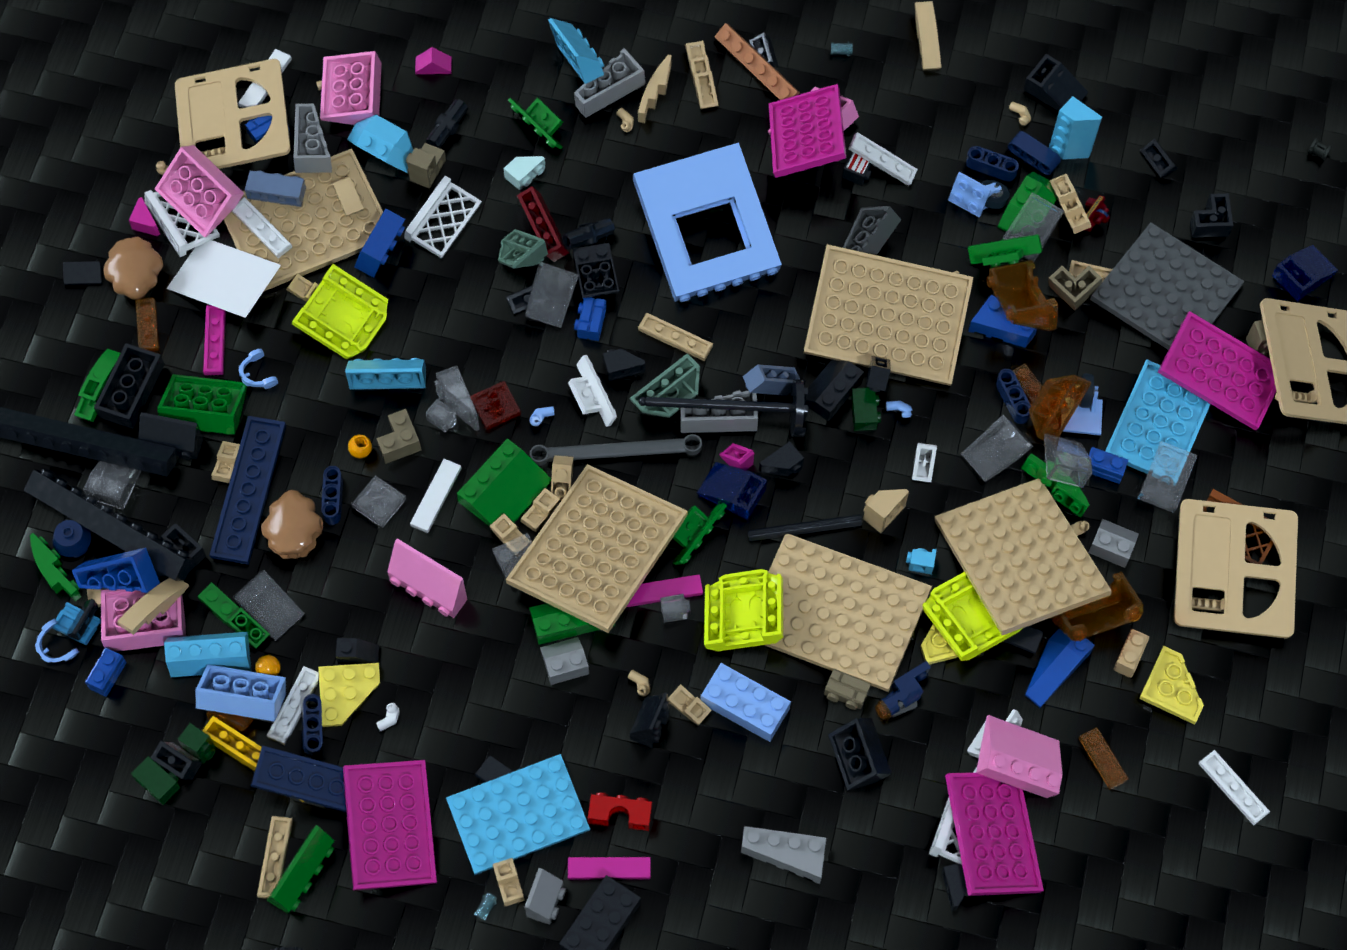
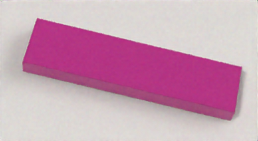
[203,305,226,375]
[626,574,703,607]
[568,857,650,879]

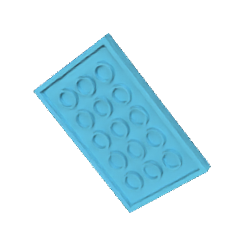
[1105,359,1210,486]
[446,754,590,875]

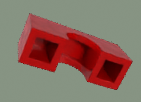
[588,793,652,831]

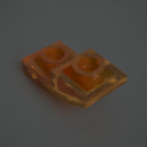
[206,711,254,731]

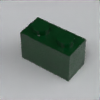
[851,388,881,431]
[177,723,216,764]
[131,756,180,805]

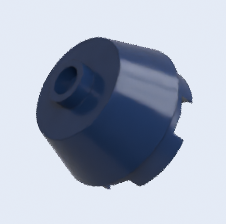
[52,520,91,558]

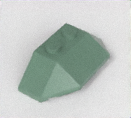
[498,229,548,268]
[630,353,700,418]

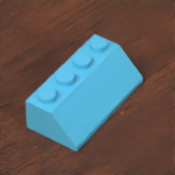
[548,18,604,84]
[1049,96,1102,159]
[345,358,426,389]
[164,632,251,677]

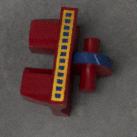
[1085,195,1110,232]

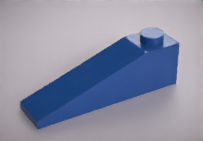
[1025,626,1095,708]

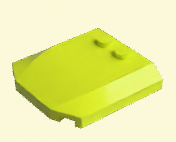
[292,264,388,360]
[704,569,783,651]
[922,572,1023,661]

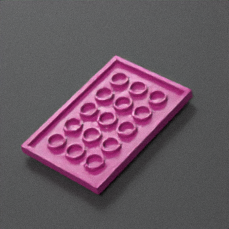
[769,84,846,178]
[1158,311,1276,431]
[343,760,437,890]
[945,773,1044,896]

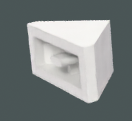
[912,443,937,482]

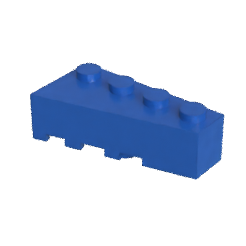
[72,548,160,593]

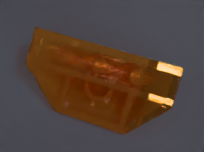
[1029,375,1092,444]

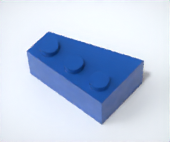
[354,208,405,278]
[968,294,1039,348]

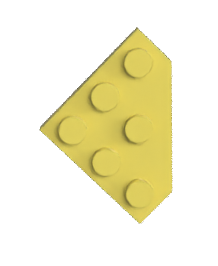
[920,624,958,665]
[1139,646,1204,725]
[318,663,380,727]

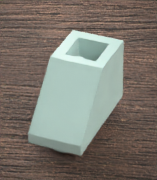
[503,156,545,190]

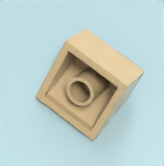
[863,489,909,533]

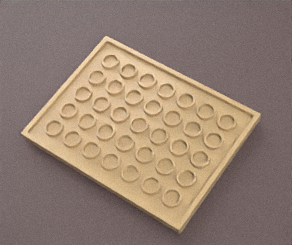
[224,148,383,292]
[803,244,973,386]
[506,464,688,633]
[935,478,1111,636]
[765,534,932,692]

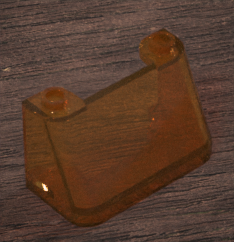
[987,260,1058,331]
[1050,572,1143,641]

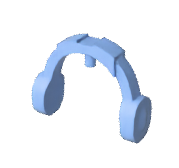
[239,349,278,389]
[35,619,79,662]

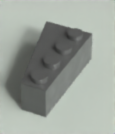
[843,206,901,255]

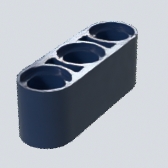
[1008,131,1061,175]
[966,146,1019,182]
[996,369,1032,424]
[321,466,343,525]
[302,694,323,756]

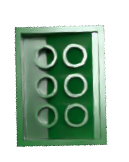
[158,374,247,435]
[457,439,552,526]

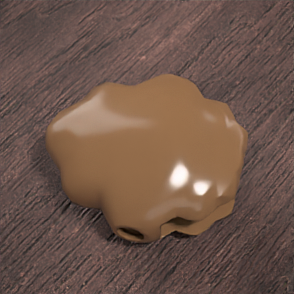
[103,236,163,300]
[261,490,323,559]

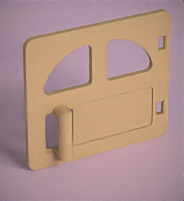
[175,59,291,169]
[1260,298,1347,424]
[1174,499,1298,638]

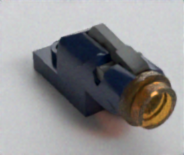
[875,661,931,720]

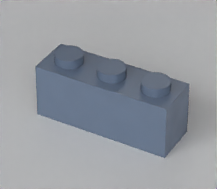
[245,171,306,207]
[743,364,800,395]

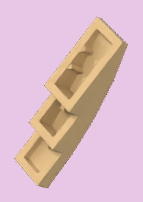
[914,1,941,70]
[685,41,718,109]
[638,55,672,123]
[1050,174,1092,234]
[117,578,189,635]

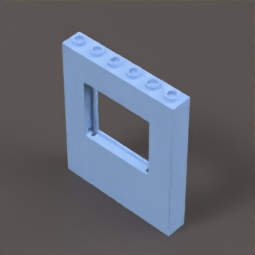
[633,143,782,302]

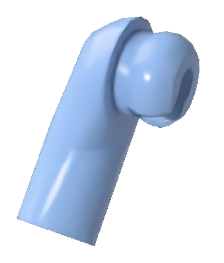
[885,401,912,418]
[529,406,554,426]

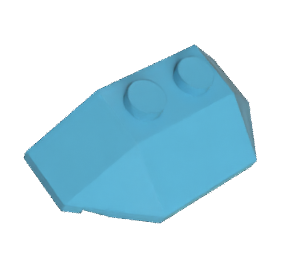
[347,115,413,173]

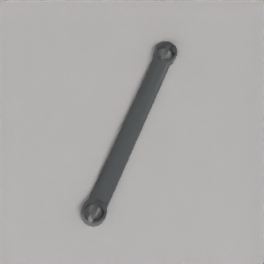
[530,434,702,466]

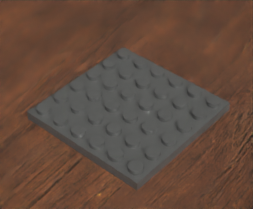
[1090,223,1244,350]

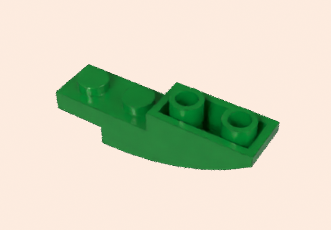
[74,349,121,422]
[1021,453,1090,517]
[30,533,81,602]
[198,582,270,649]

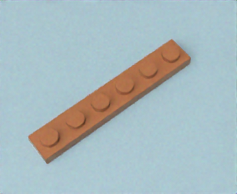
[715,23,800,100]

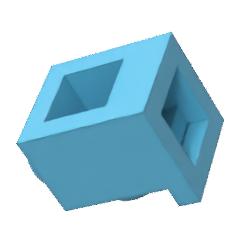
[906,548,936,575]

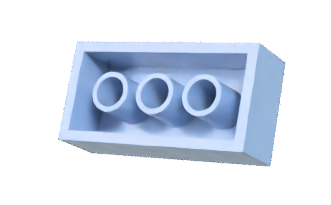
[701,663,791,742]
[195,664,286,722]

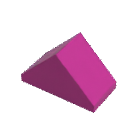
[415,47,452,74]
[129,197,160,236]
[719,443,754,476]

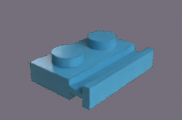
[52,602,101,645]

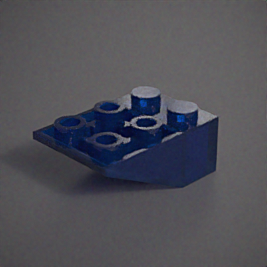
[1272,245,1338,302]
[697,462,767,520]

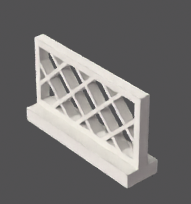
[404,176,482,259]
[145,190,220,257]
[929,797,962,864]

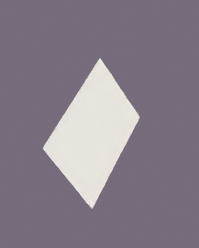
[167,240,281,318]

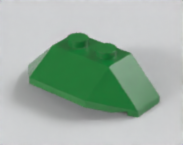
[998,172,1057,236]

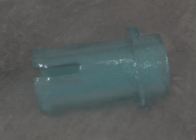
[831,42,853,56]
[474,892,497,921]

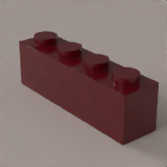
[517,186,569,262]

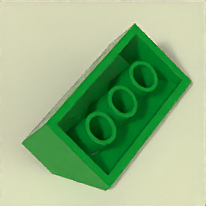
[529,603,615,645]
[267,825,334,914]

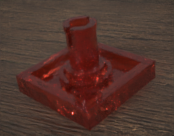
[470,381,521,430]

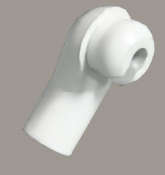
[376,703,400,731]

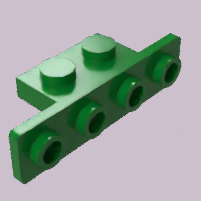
[508,98,563,149]
[968,234,1042,267]
[673,503,727,565]

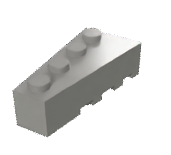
[574,48,645,118]
[294,104,332,173]
[680,390,758,433]
[741,826,826,884]

